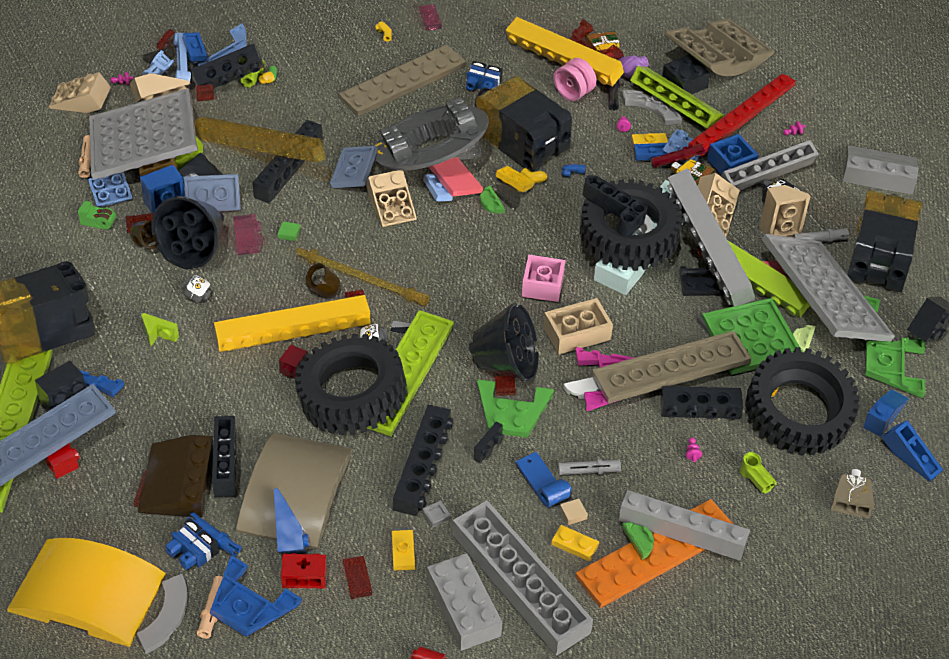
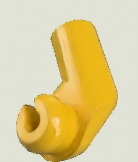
[375,21,392,42]
[521,168,547,184]

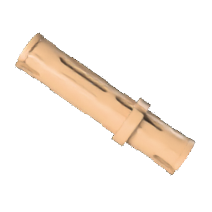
[78,135,91,178]
[197,576,223,639]

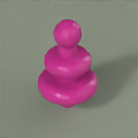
[110,72,134,86]
[617,116,631,132]
[783,121,805,135]
[685,437,702,462]

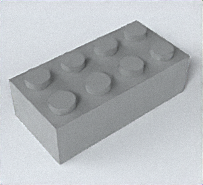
[427,553,502,651]

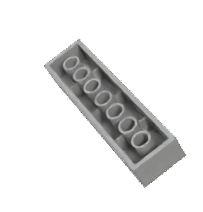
[667,168,756,307]
[452,501,593,656]

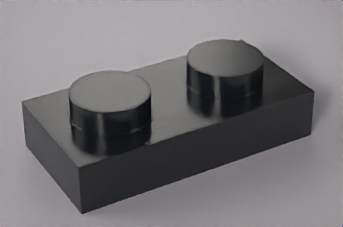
[473,421,504,463]

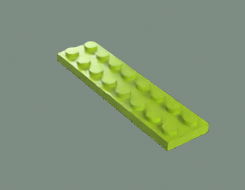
[366,310,454,437]

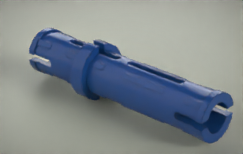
[186,513,241,557]

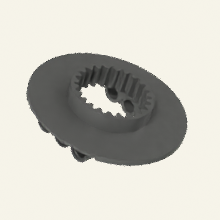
[375,96,489,171]

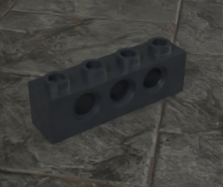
[192,43,264,93]
[660,386,743,419]
[212,416,237,497]

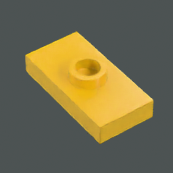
[631,133,668,148]
[392,530,415,571]

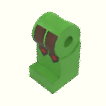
[78,201,117,229]

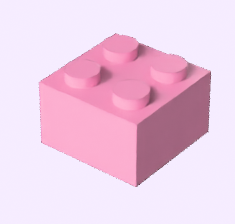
[522,255,565,302]

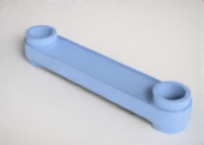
[173,32,191,82]

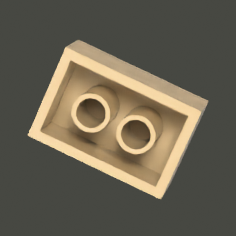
[543,298,613,355]

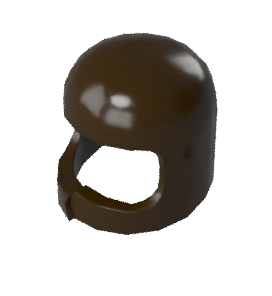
[130,221,158,250]
[305,263,340,298]

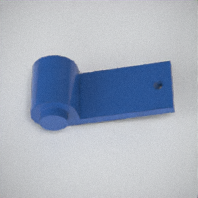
[516,451,572,508]

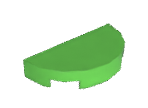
[480,185,505,214]
[622,522,654,560]

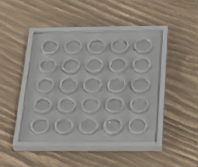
[89,88,197,180]

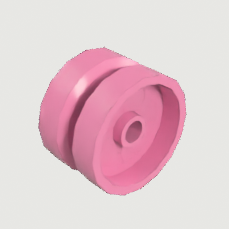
[553,58,597,101]

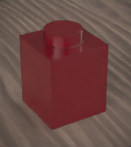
[279,344,308,379]

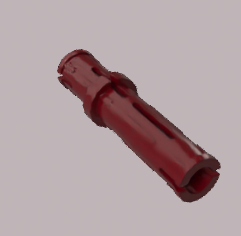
[652,143,705,168]

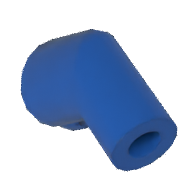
[561,164,586,177]

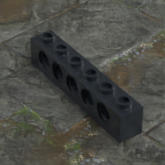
[252,120,323,204]
[393,404,454,516]

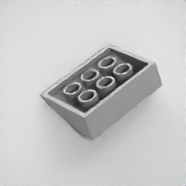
[843,145,918,195]

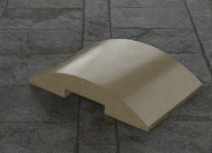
[665,19,775,76]
[236,433,353,549]

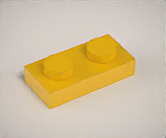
[496,165,535,192]
[551,525,599,562]

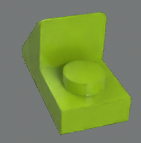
[141,313,179,346]

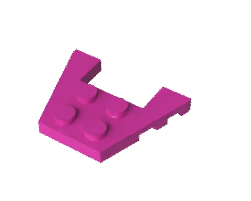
[575,347,634,411]

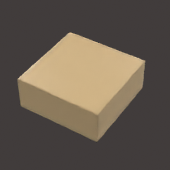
[560,499,588,525]

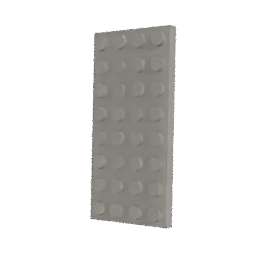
[761,234,894,342]

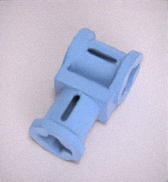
[142,50,175,75]

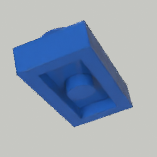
[182,32,207,61]
[633,143,667,161]

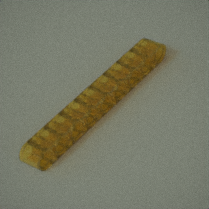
[194,117,326,162]

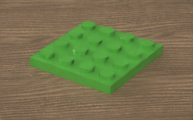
[702,298,803,375]

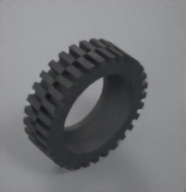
[580,179,682,271]
[295,334,407,435]
[745,347,860,456]

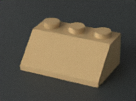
[760,185,811,237]

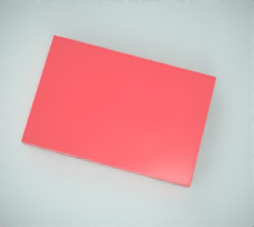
[429,157,483,196]

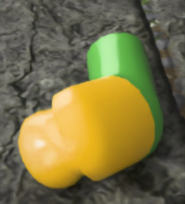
[259,66,277,84]

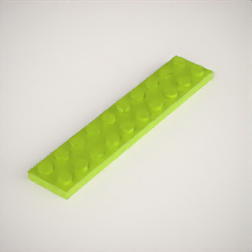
[0,346,53,513]

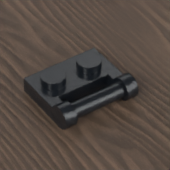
[679,266,721,296]

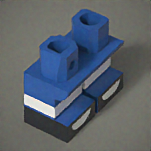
[466,61,503,91]
[165,518,219,570]

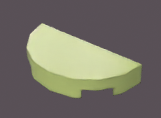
[793,325,816,353]

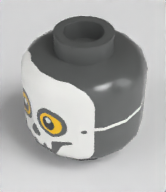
[182,275,212,303]
[358,324,388,342]

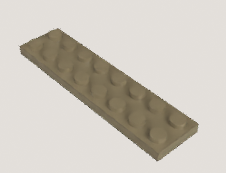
[339,44,466,117]
[592,331,751,403]

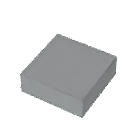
[422,501,451,528]

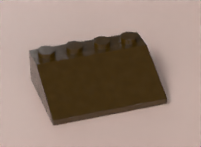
[138,435,213,518]

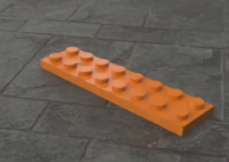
[575,499,733,608]

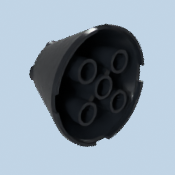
[151,196,224,269]
[469,303,539,381]

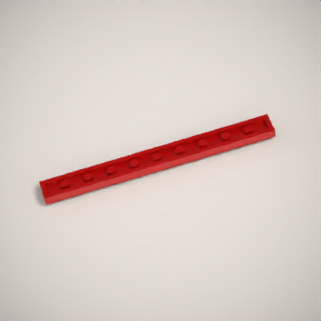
[688,74,796,156]

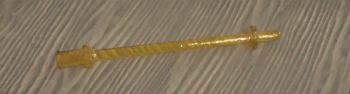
[296,248,430,306]

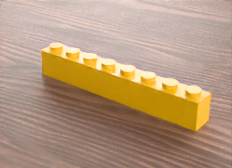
[505,17,624,87]
[214,295,370,352]

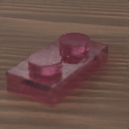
[419,4,442,31]

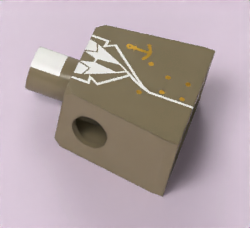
[830,469,874,519]

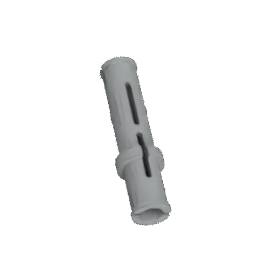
[793,228,849,243]
[558,458,621,475]

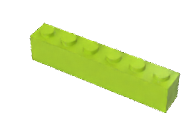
[630,66,724,129]
[727,240,810,318]

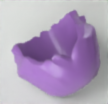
[618,55,649,78]

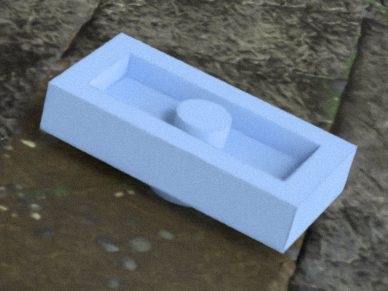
[423,174,453,201]

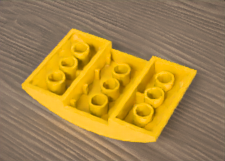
[7,538,166,647]

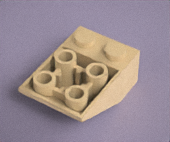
[49,72,111,113]
[130,73,190,103]
[366,170,417,227]
[698,173,740,237]

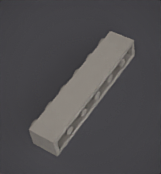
[721,140,819,191]
[619,490,750,561]

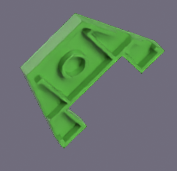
[865,337,925,398]
[477,379,554,438]

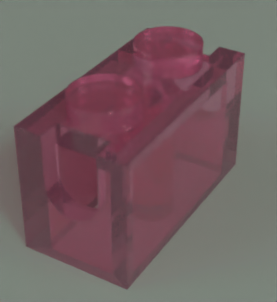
[233,214,263,255]

